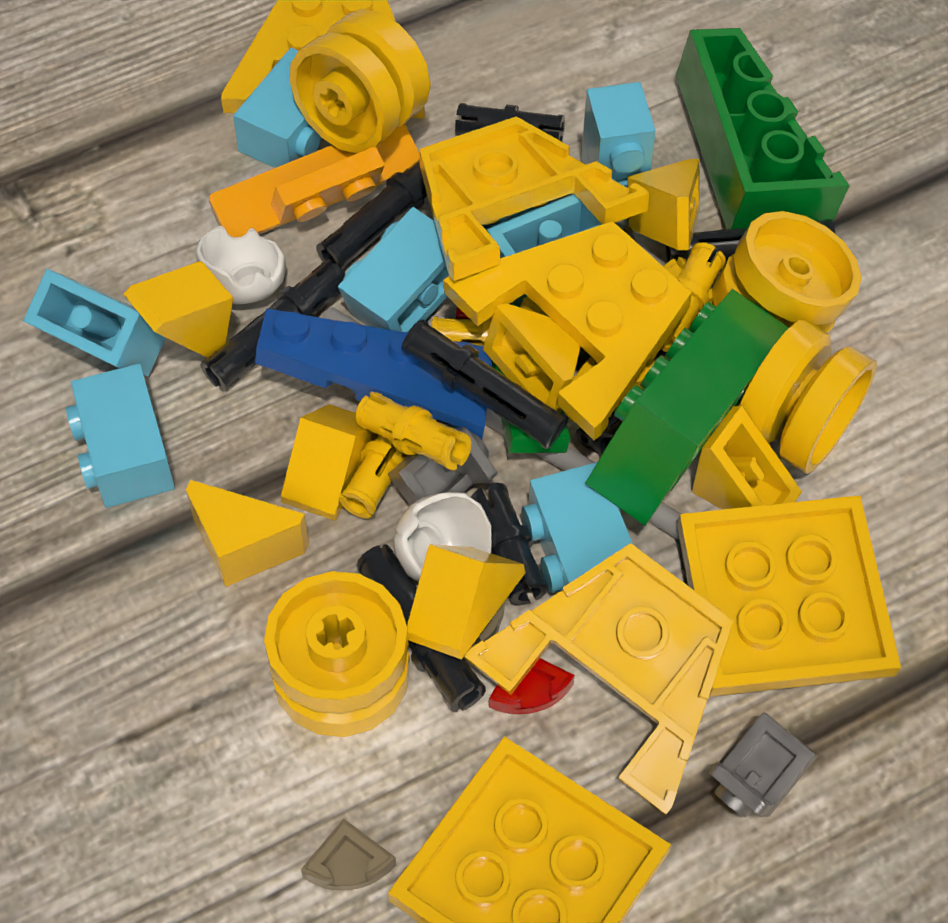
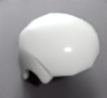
[195,226,286,304]
[393,492,491,582]

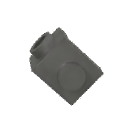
[388,427,497,505]
[708,712,819,818]

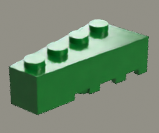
[676,28,850,229]
[585,289,789,526]

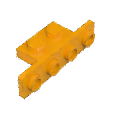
[209,124,420,237]

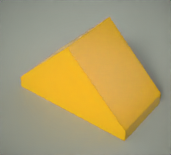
[628,159,700,250]
[123,261,233,358]
[483,303,581,413]
[281,404,378,521]
[692,406,802,510]
[186,480,309,587]
[407,544,525,660]

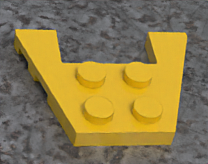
[221,0,425,119]
[420,116,649,281]
[443,221,692,440]
[464,543,734,816]

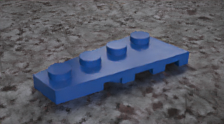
[255,308,492,440]

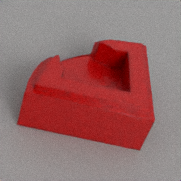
[489,658,575,715]

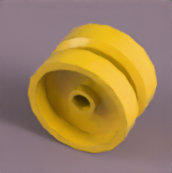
[289,9,431,154]
[712,211,862,333]
[740,320,877,474]
[264,571,410,737]

